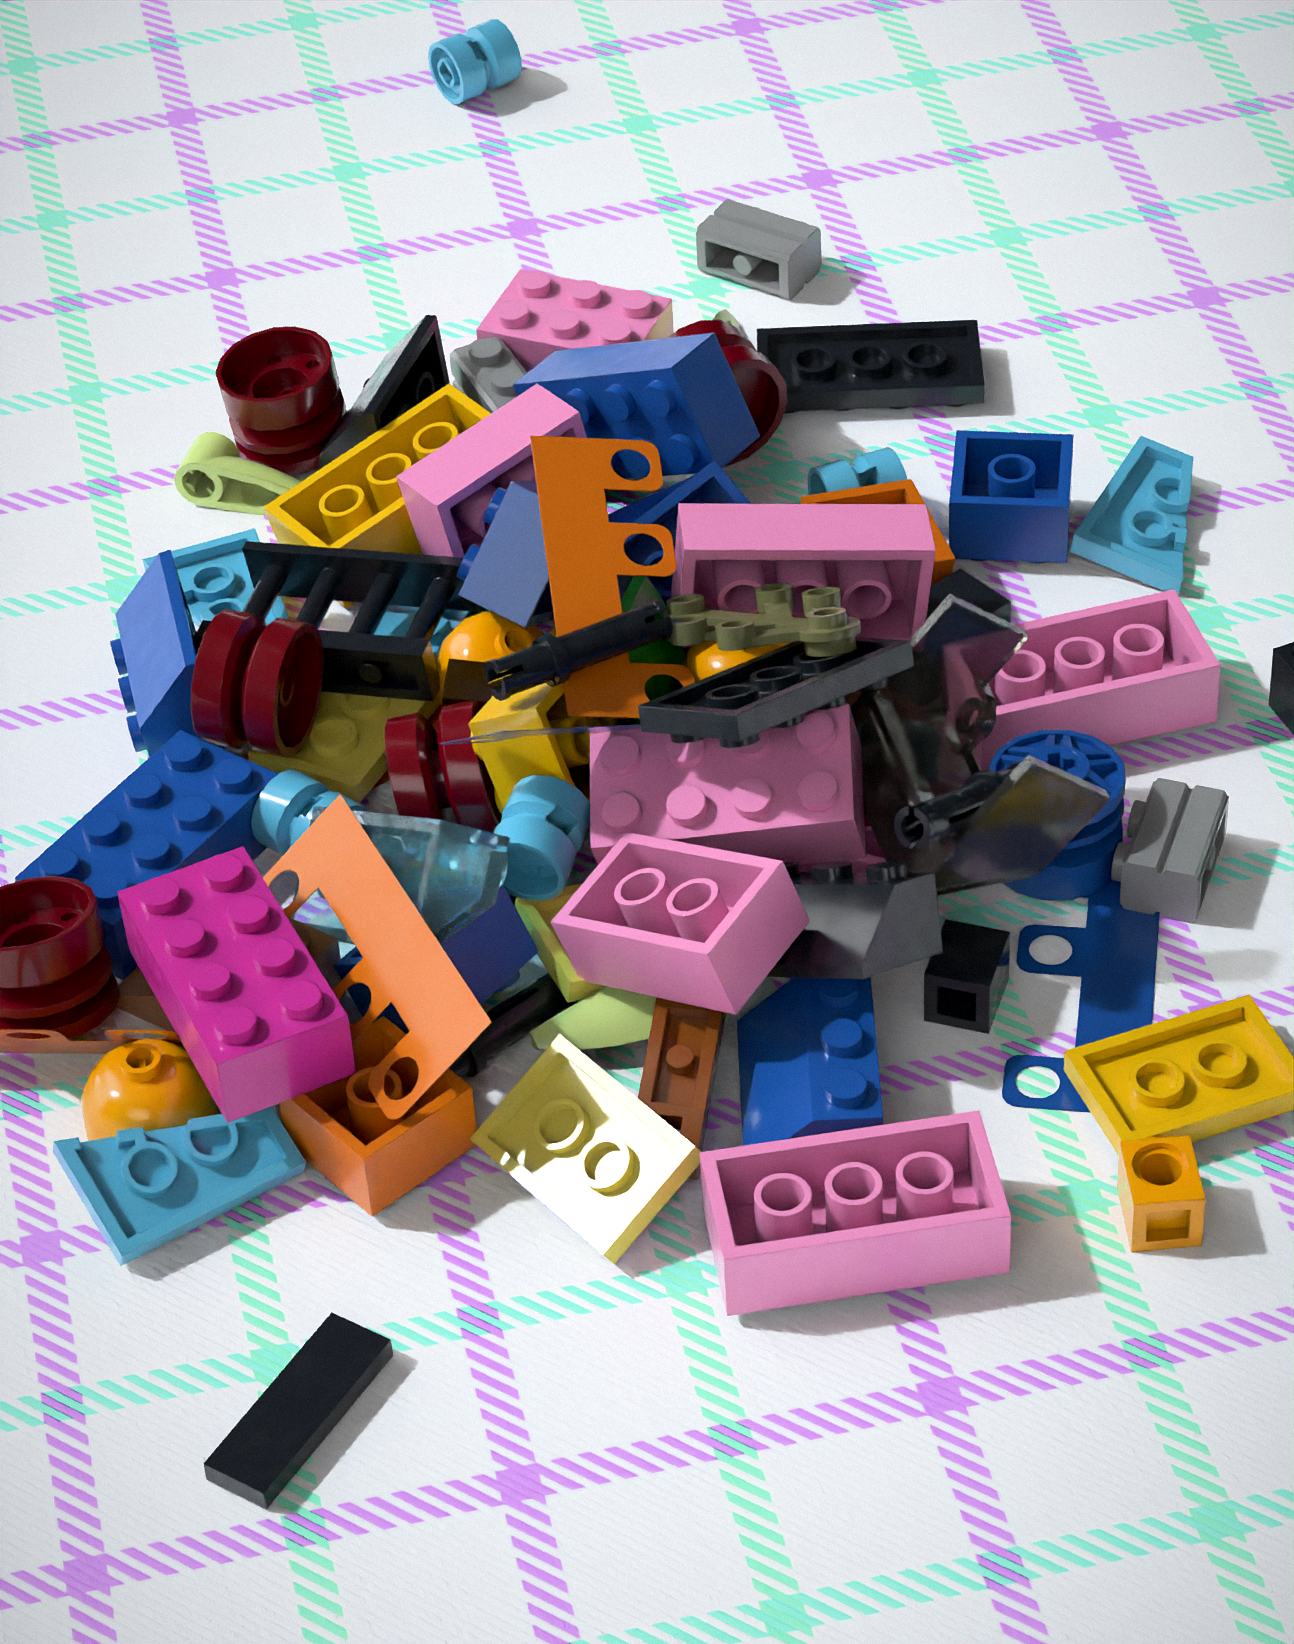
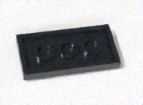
[756,319,985,414]
[638,637,914,748]

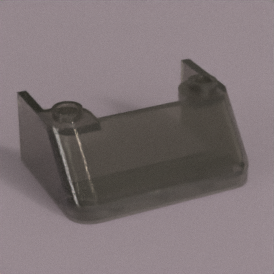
[850,594,1110,896]

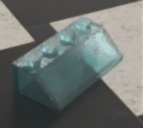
[291,806,510,945]

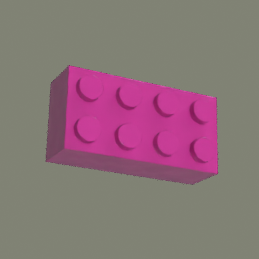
[117,846,356,1123]

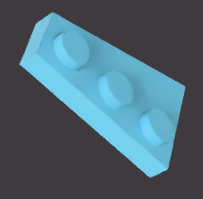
[53,1106,306,1266]

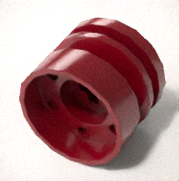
[215,326,347,475]
[0,876,120,1039]

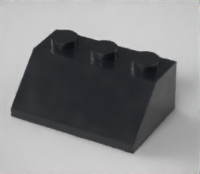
[319,314,450,469]
[766,861,943,979]

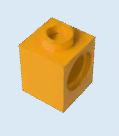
[1117,1135,1206,1252]

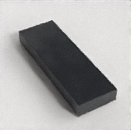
[203,1312,393,1510]

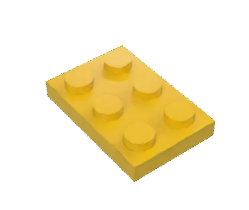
[1063,994,1294,1156]

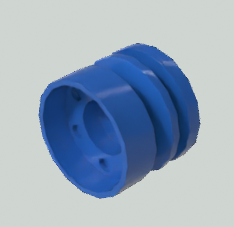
[987,730,1126,900]

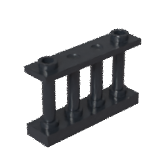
[194,541,480,702]

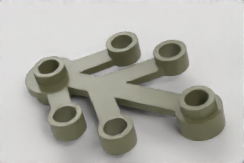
[662,583,862,657]

